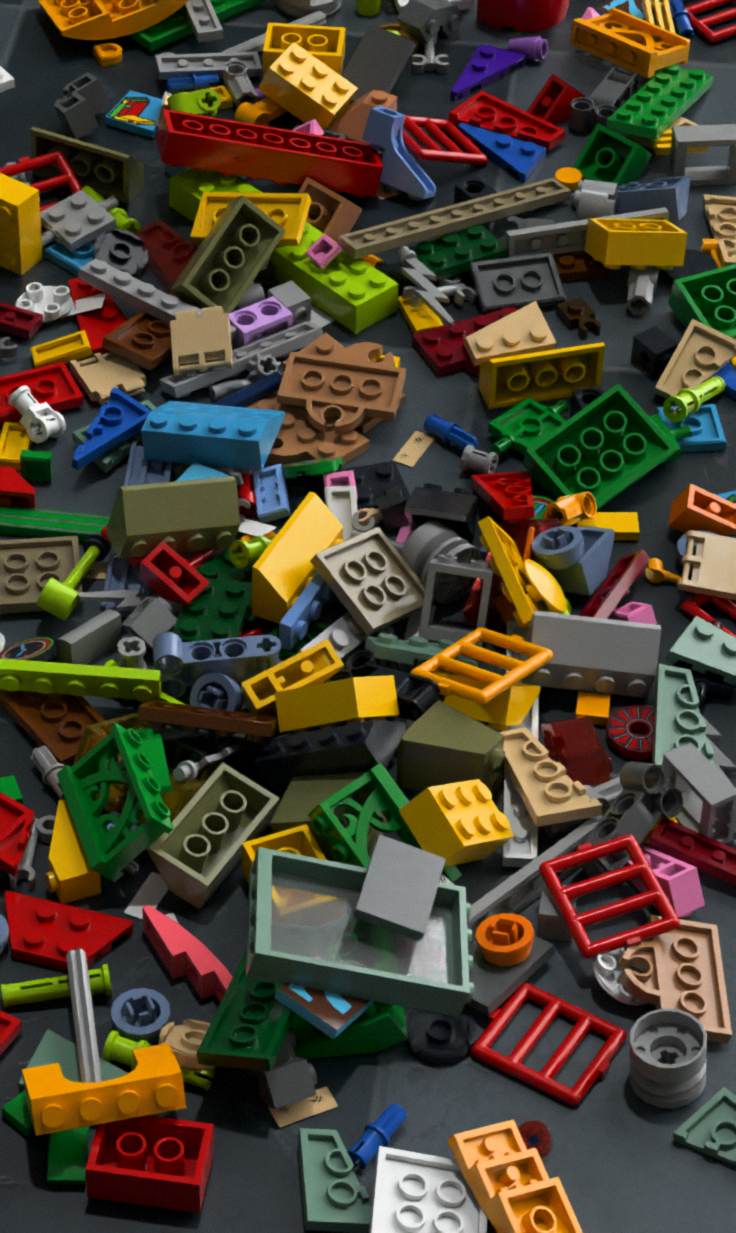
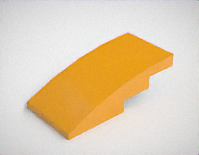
[447,1119,583,1233]

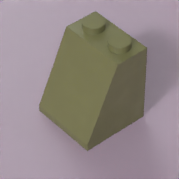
[396,700,505,792]
[270,772,389,862]

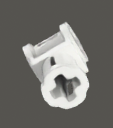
[7,385,66,443]

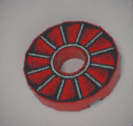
[606,705,654,760]

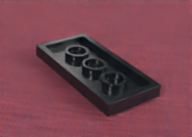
[285,461,410,518]

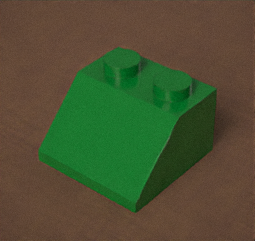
[572,123,652,189]

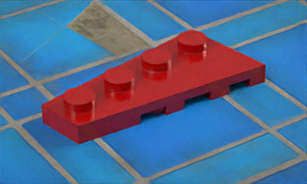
[449,90,566,151]
[68,278,128,359]

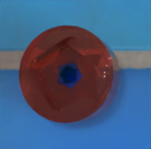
[518,1120,553,1159]

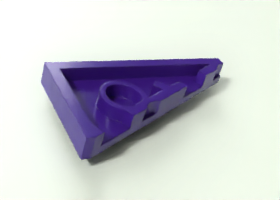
[450,44,527,101]

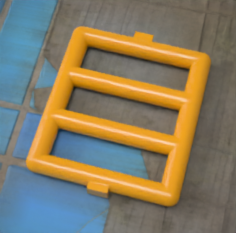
[410,627,553,704]

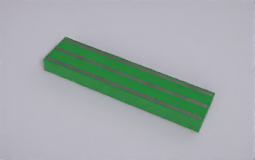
[0,505,110,542]

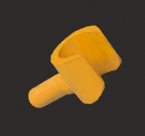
[701,239,722,268]
[645,558,689,583]

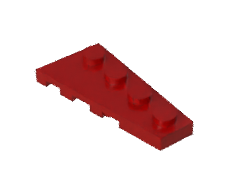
[471,471,534,524]

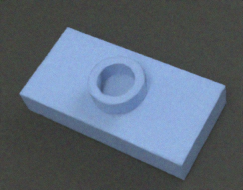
[252,463,291,523]

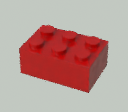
[86,1115,214,1213]

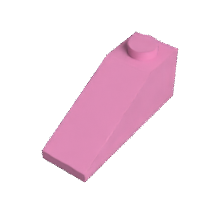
[624,844,705,919]

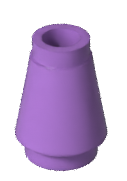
[508,36,548,62]

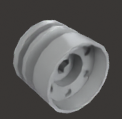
[400,520,482,604]
[630,1008,707,1108]

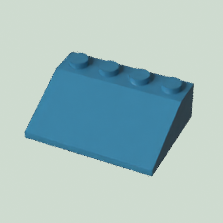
[141,401,285,471]

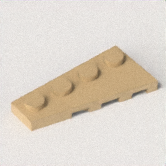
[702,194,736,267]
[499,728,602,827]

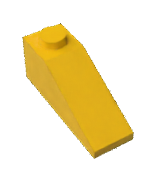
[241,639,344,717]
[45,799,101,904]

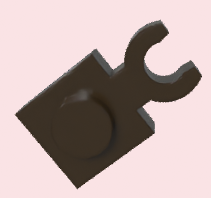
[556,297,601,339]

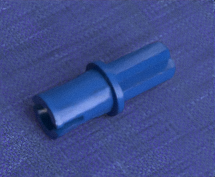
[669,0,695,40]
[166,74,220,94]
[423,414,479,451]
[347,1103,407,1169]

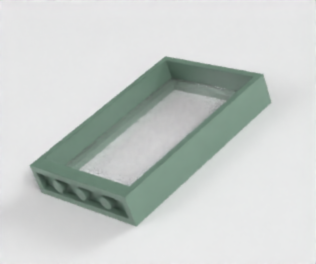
[246,847,474,1017]

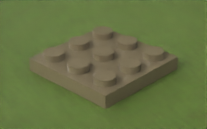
[310,526,435,636]
[0,536,83,614]

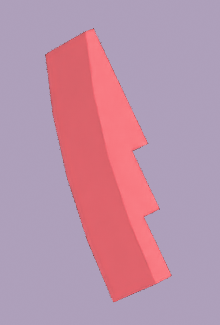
[142,905,233,1003]

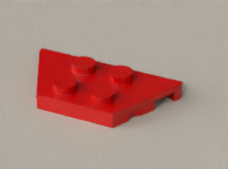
[0,792,35,876]
[4,890,134,971]

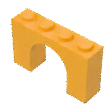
[22,1043,187,1136]

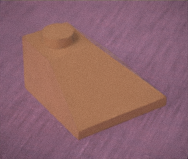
[327,89,397,144]
[298,177,363,241]

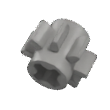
[244,352,282,383]

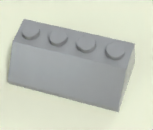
[518,610,661,698]

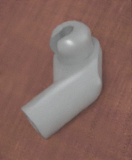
[209,379,252,401]

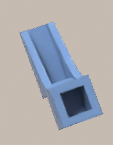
[362,106,436,201]

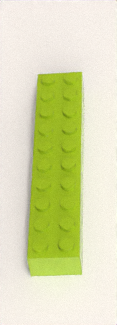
[169,167,398,334]

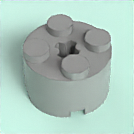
[572,179,618,221]

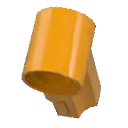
[234,97,288,126]
[542,491,597,528]

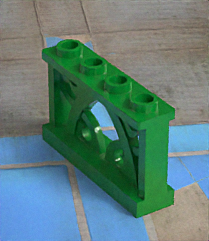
[57,723,174,882]
[308,763,462,883]

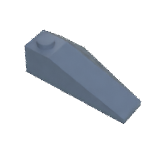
[570,176,690,225]
[479,526,615,595]

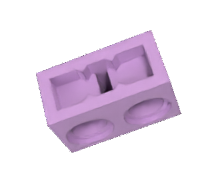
[228,296,293,349]

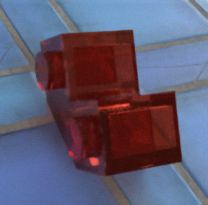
[541,716,613,786]

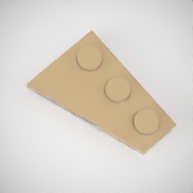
[464,301,557,366]
[653,319,736,399]

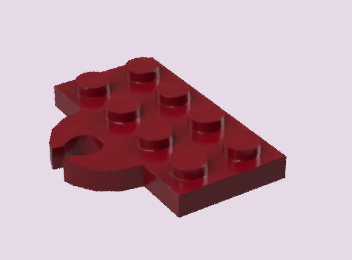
[412,306,517,377]

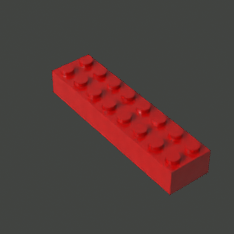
[156,109,383,198]

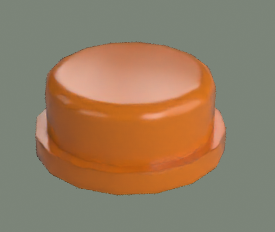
[475,913,535,967]

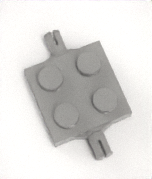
[40,190,119,252]

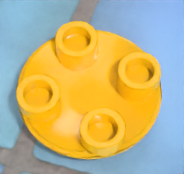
[519,559,567,614]

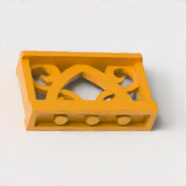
[570,8,691,78]

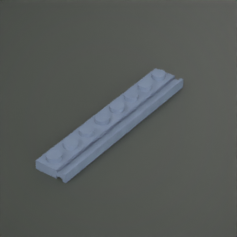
[100,442,174,617]

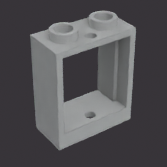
[668,124,736,186]
[418,555,495,648]
[662,742,736,844]

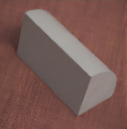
[55,609,122,665]

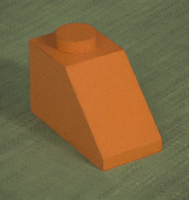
[668,483,736,536]

